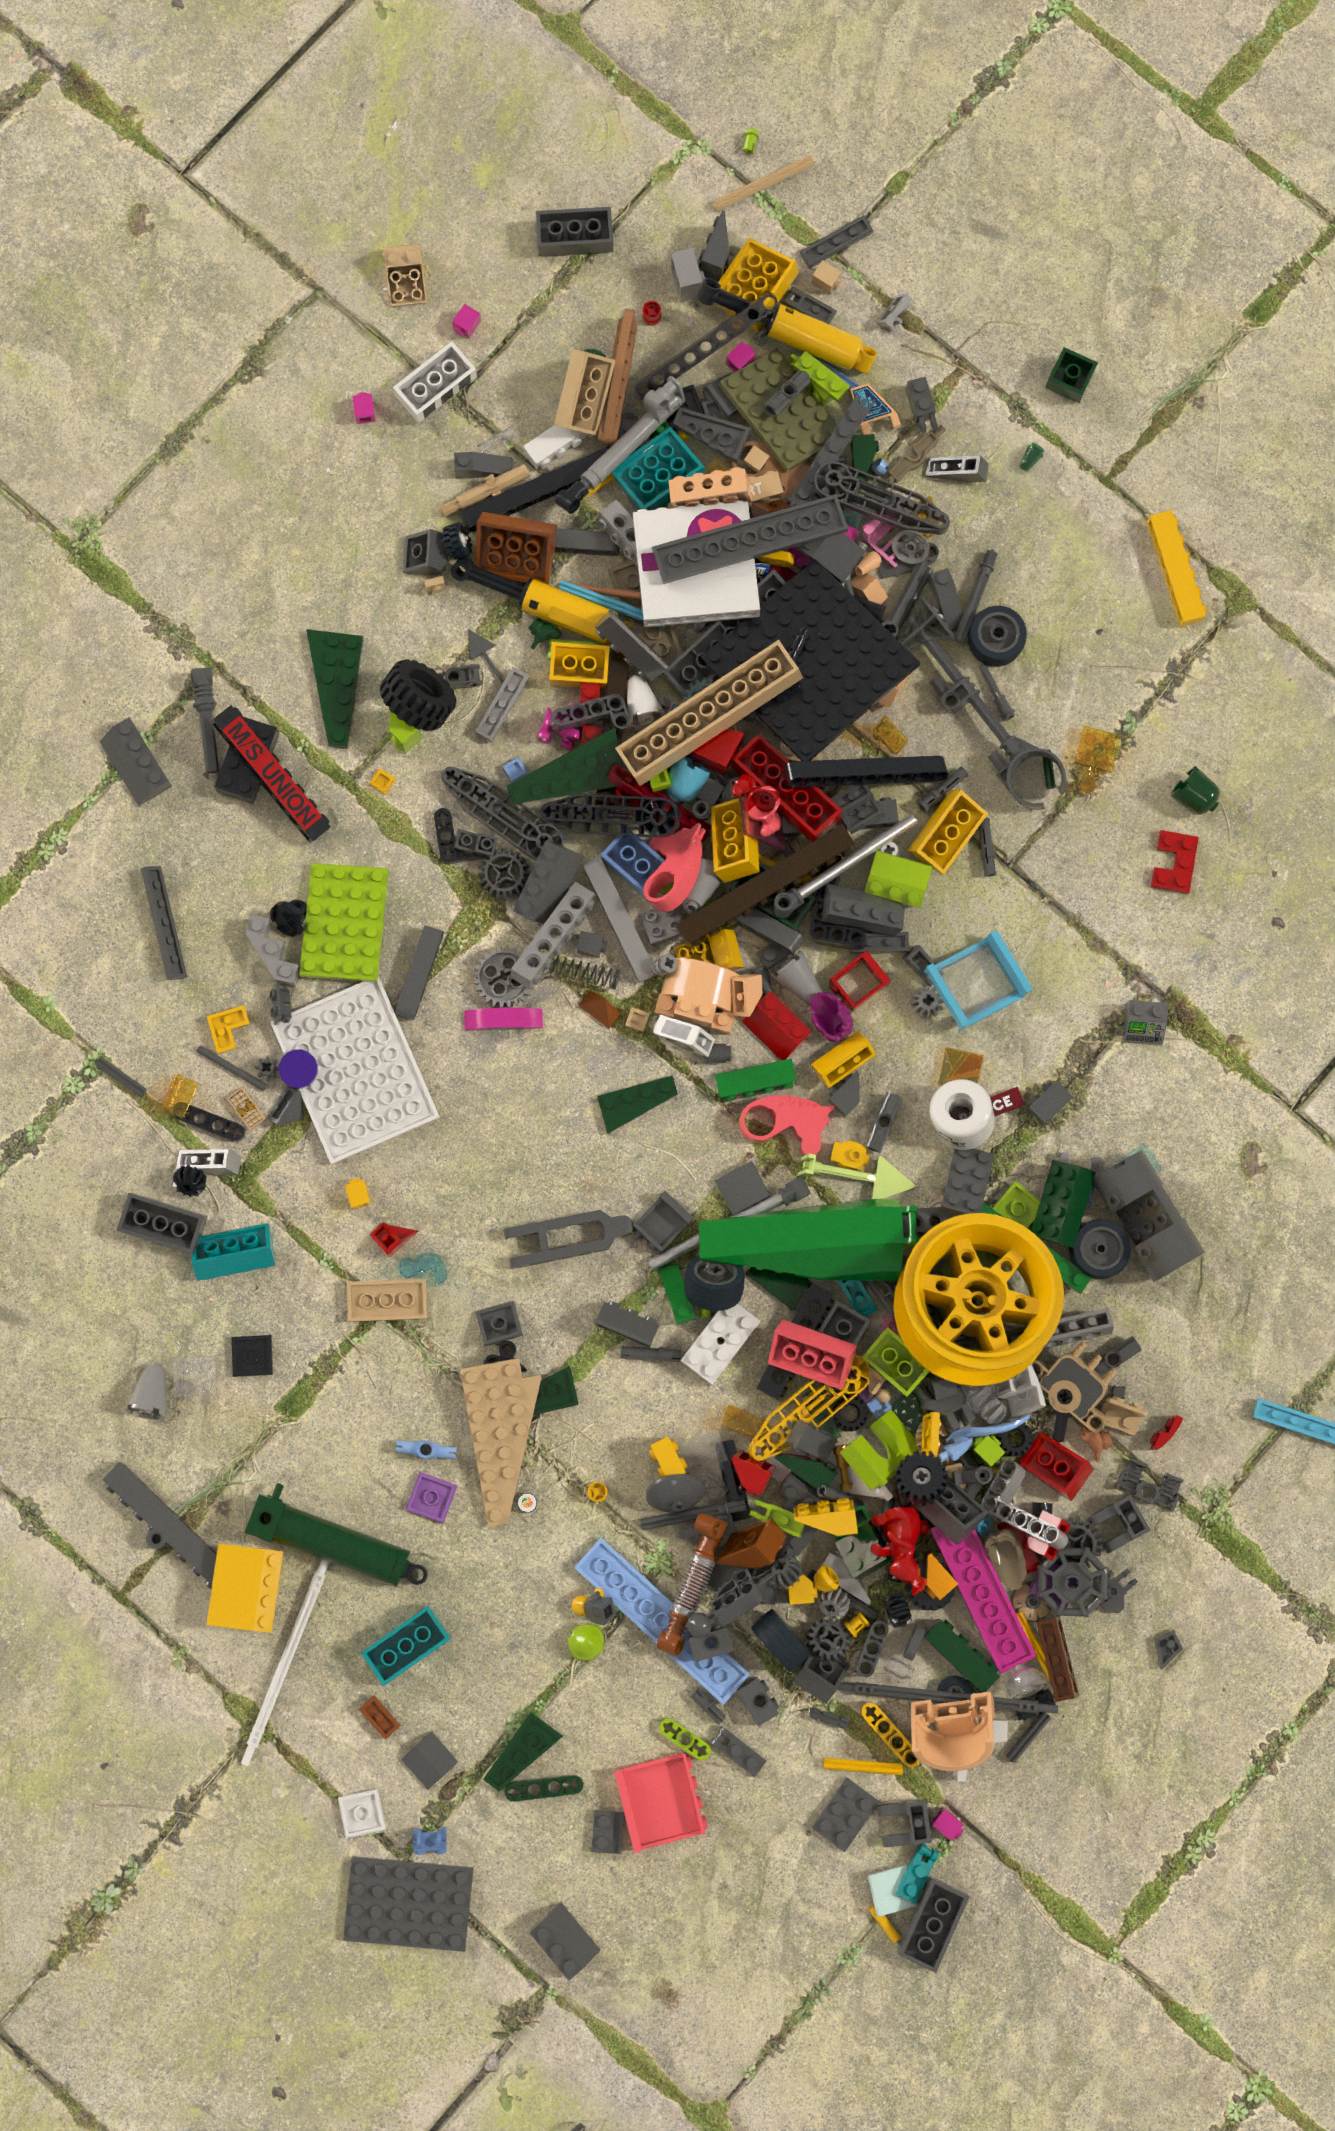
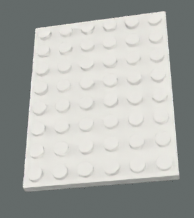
[270,976,440,1165]

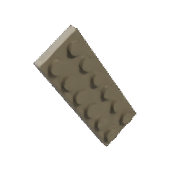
[608,561,683,666]

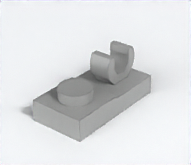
[876,294,912,332]

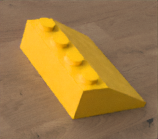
[715,238,799,332]
[206,1543,283,1633]

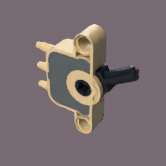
[1031,1341,1117,1442]

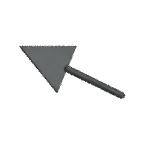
[468,629,504,683]

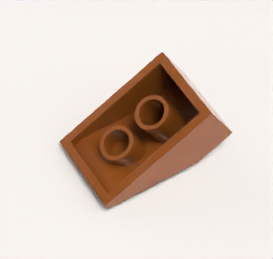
[715,1518,787,1568]

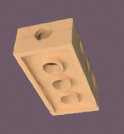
[669,467,752,508]

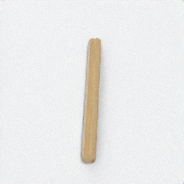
[712,156,814,211]

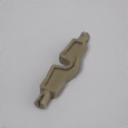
[882,425,946,489]

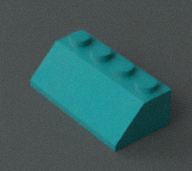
[191,1223,275,1281]

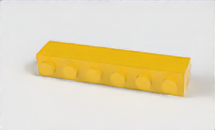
[1147,510,1207,628]

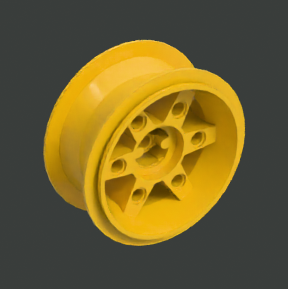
[893,1213,1064,1386]

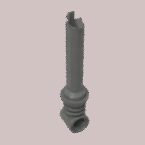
[191,667,220,779]

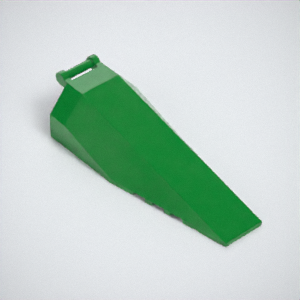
[699,1199,919,1281]

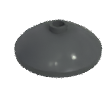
[645,1474,705,1512]

